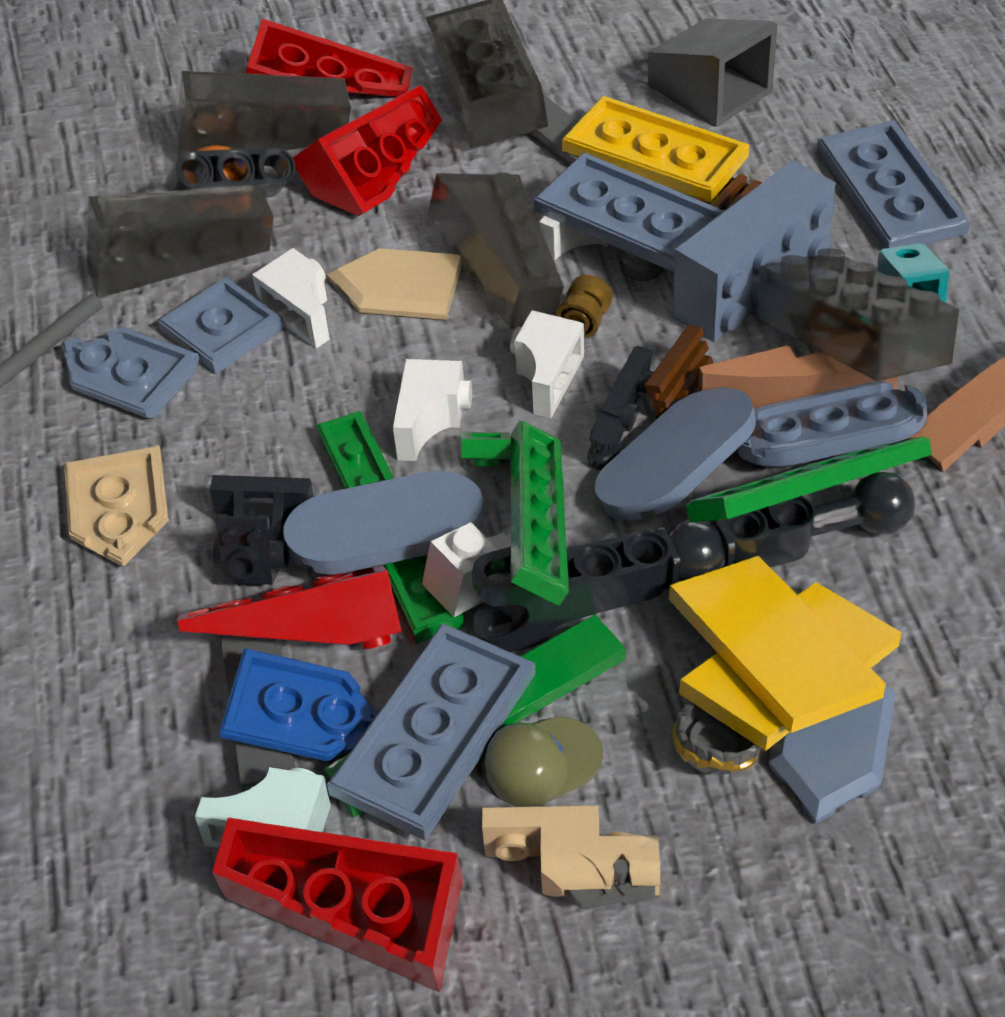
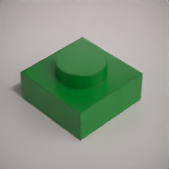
[461,432,511,467]

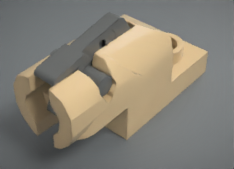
[482,805,660,909]

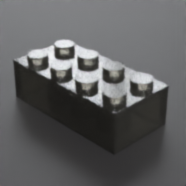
[425,0,548,149]
[757,248,960,381]

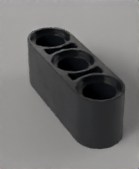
[166,147,295,202]

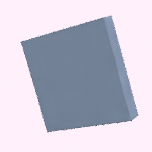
[157,276,285,375]

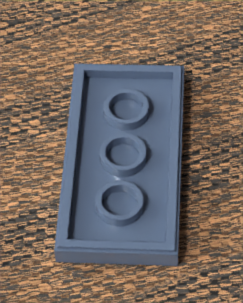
[817,120,970,249]
[533,153,725,272]
[327,623,536,841]

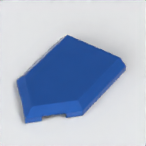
[219,648,380,761]

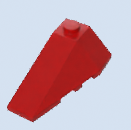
[245,18,413,97]
[293,85,442,216]
[177,565,401,650]

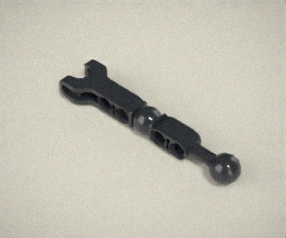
[472,472,915,652]

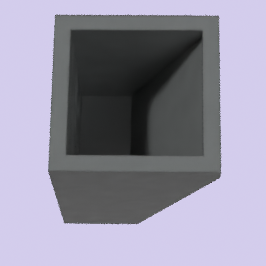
[648,19,778,127]

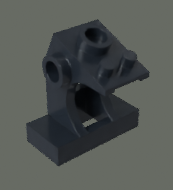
[209,475,314,585]

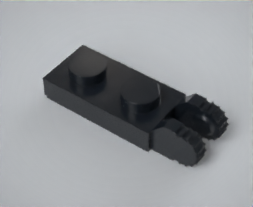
[587,345,654,470]

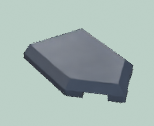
[62,327,200,418]
[769,685,896,824]

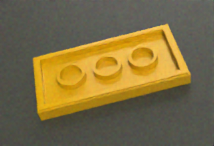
[562,96,750,203]
[669,556,886,733]
[679,582,902,751]

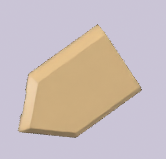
[327,248,464,320]
[64,446,169,567]

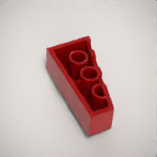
[212,817,463,993]

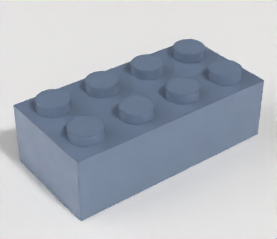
[673,160,836,342]

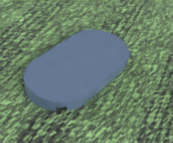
[736,381,927,467]
[595,387,756,520]
[284,471,485,574]

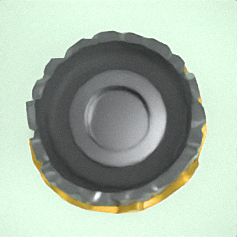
[673,703,760,775]

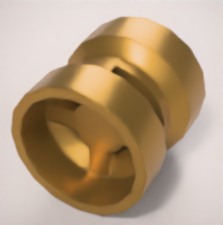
[556,275,613,338]

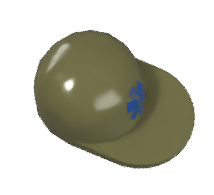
[484,717,603,807]

